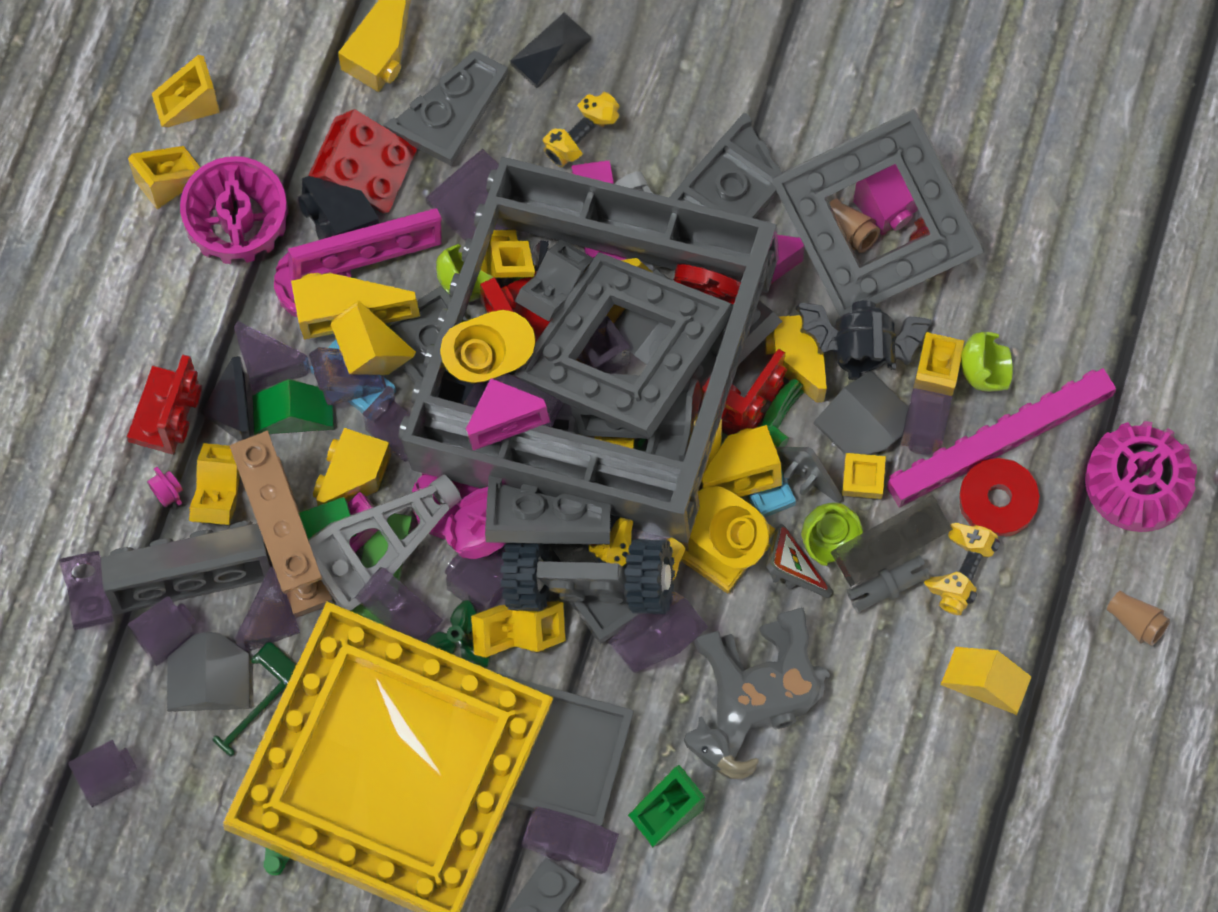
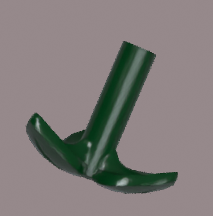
[424,599,491,668]

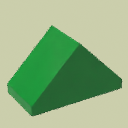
[252,379,334,435]
[628,765,705,847]

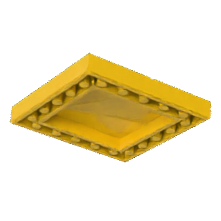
[223,601,553,912]

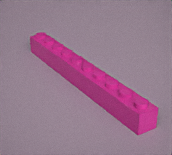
[887,368,1116,508]

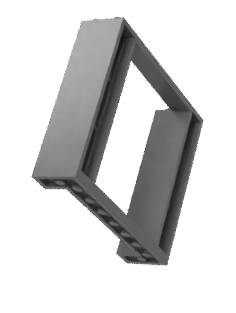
[399,157,779,543]

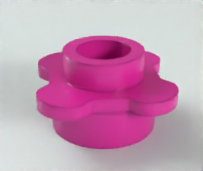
[147,466,183,507]

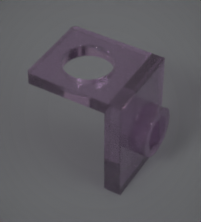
[362,386,410,462]
[59,551,114,630]

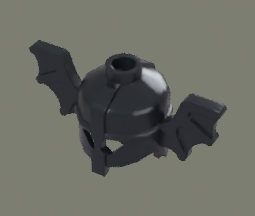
[796,300,932,380]

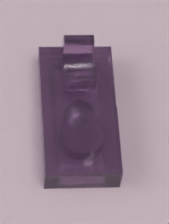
[354,567,443,643]

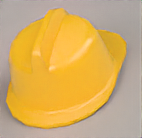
[440,310,535,383]
[690,486,771,569]

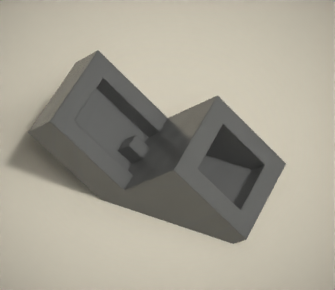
[515,240,594,321]

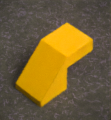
[481,230,535,278]
[189,443,240,525]
[471,601,566,658]

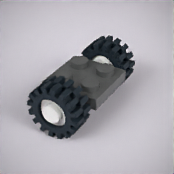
[501,539,675,614]

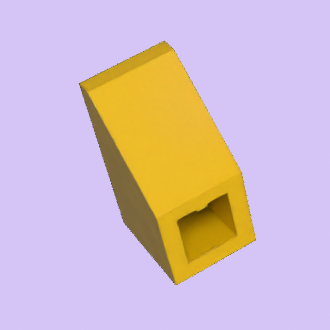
[313,428,391,506]

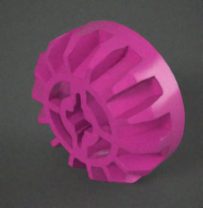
[180,156,288,264]
[1085,421,1197,532]

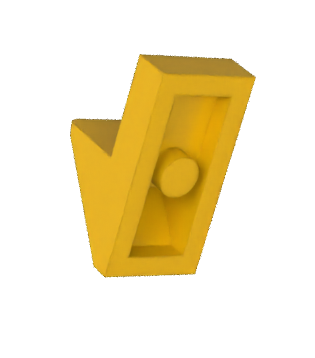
[913,332,964,400]

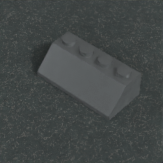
[101,521,274,615]

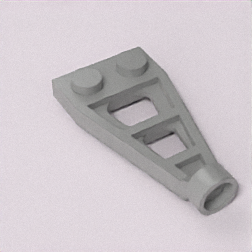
[308,474,462,611]

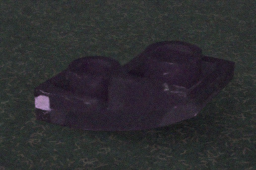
[521,807,619,875]

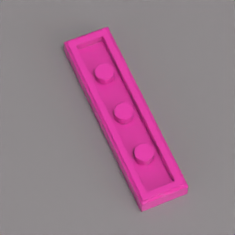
[288,208,442,280]

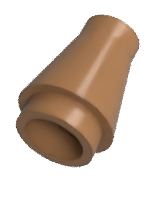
[829,199,880,253]
[1107,591,1170,646]

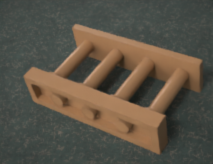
[229,431,333,618]

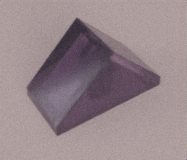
[234,321,310,391]

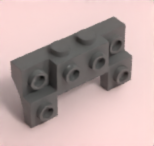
[539,373,703,462]

